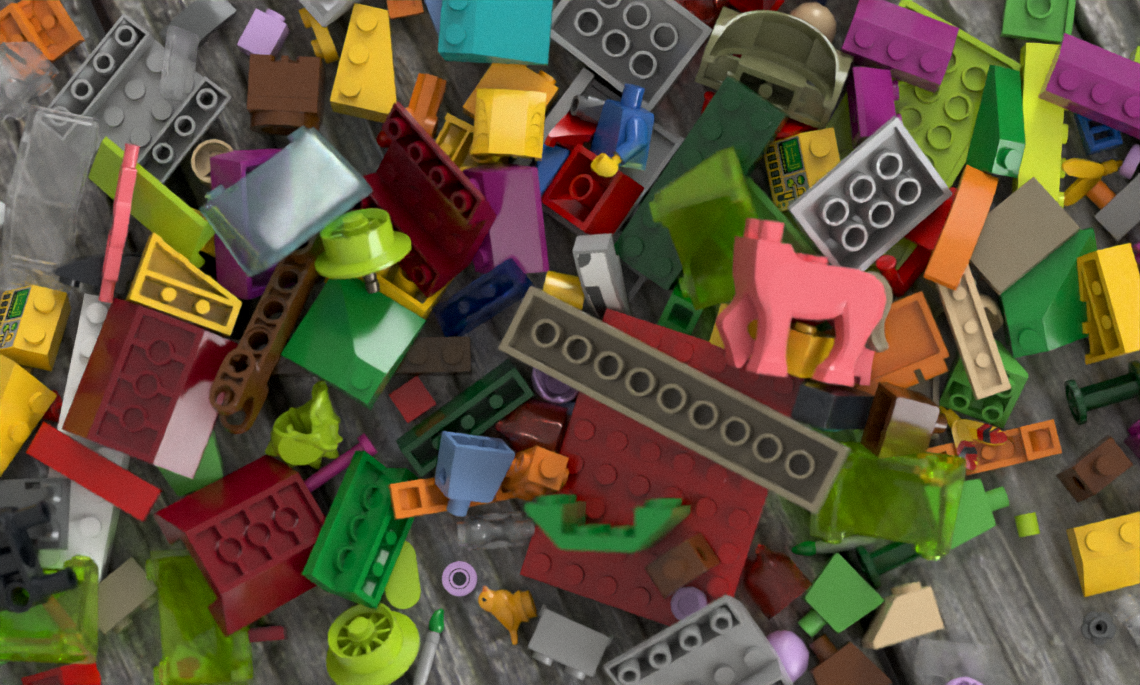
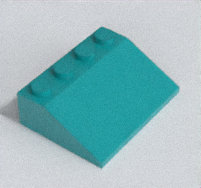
[438,0,553,66]

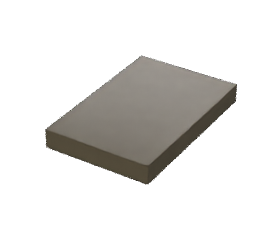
[969,177,1080,296]

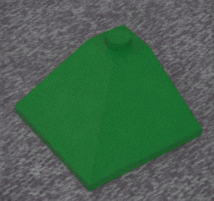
[997,227,1097,358]
[280,277,427,410]

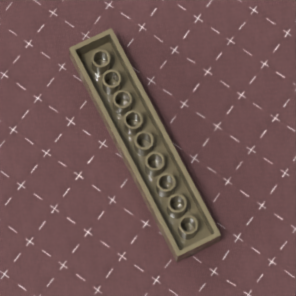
[498,285,851,514]

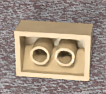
[861,581,944,649]

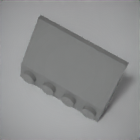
[551,0,713,113]
[787,115,953,271]

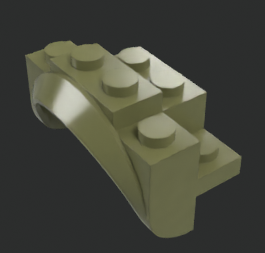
[695,6,853,130]

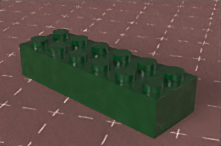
[614,76,790,291]

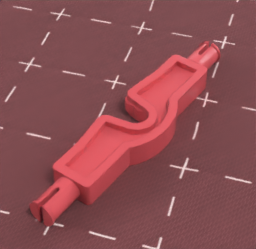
[98,143,140,303]

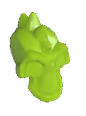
[265,380,343,469]

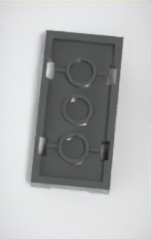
[0,478,71,551]

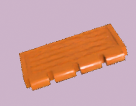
[823,290,950,395]

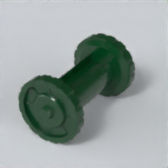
[1064,360,1140,425]
[855,516,943,590]

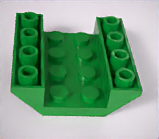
[525,494,691,552]

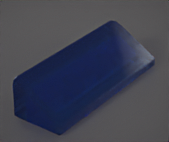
[432,258,535,337]

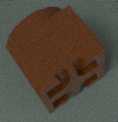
[247,54,326,137]

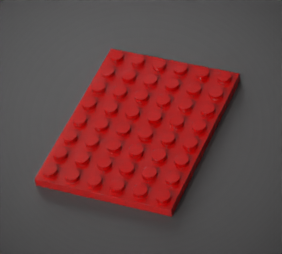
[520,308,806,626]

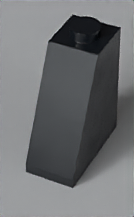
[790,378,875,430]

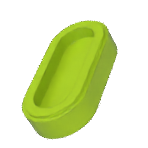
[385,541,421,609]

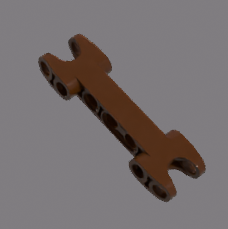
[209,199,331,434]

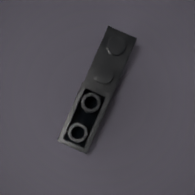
[52,253,142,294]

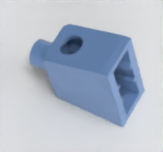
[435,431,515,517]

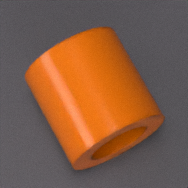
[1085,180,1116,210]

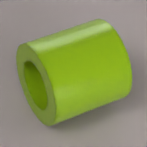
[1014,512,1040,538]

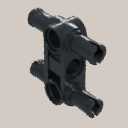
[0,500,78,613]

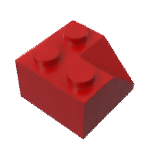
[541,143,645,236]

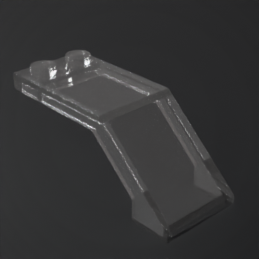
[0,105,100,298]

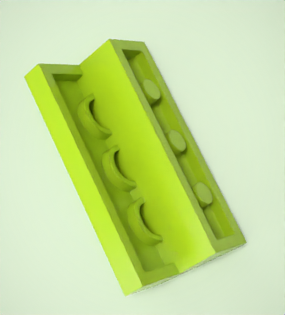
[88,136,217,269]

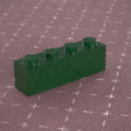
[395,359,535,477]

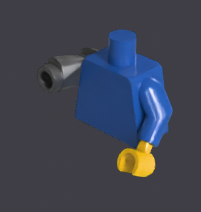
[571,83,654,177]

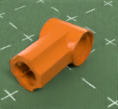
[405,73,447,140]

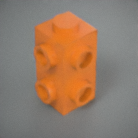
[502,446,569,501]

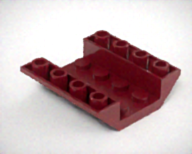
[344,102,497,298]
[62,298,238,479]
[153,455,326,638]

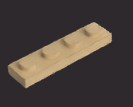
[935,265,1011,400]

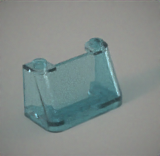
[199,125,373,278]

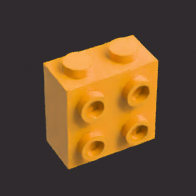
[462,63,559,120]

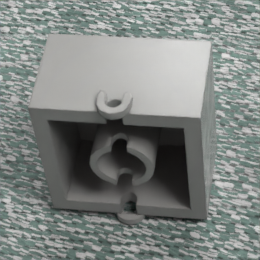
[527,604,614,680]

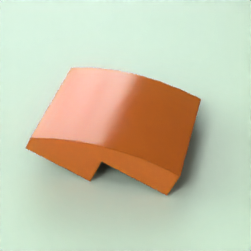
[0,0,85,79]

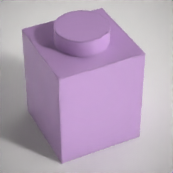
[237,9,290,59]

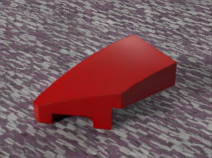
[544,110,598,152]

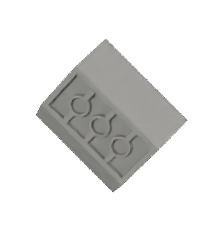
[37,13,233,185]
[604,595,793,685]

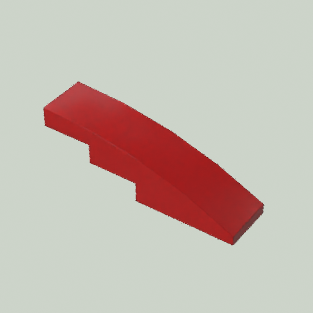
[26,422,162,522]

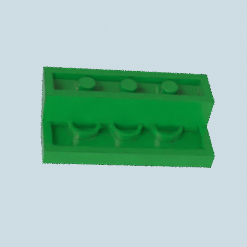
[302,451,420,609]

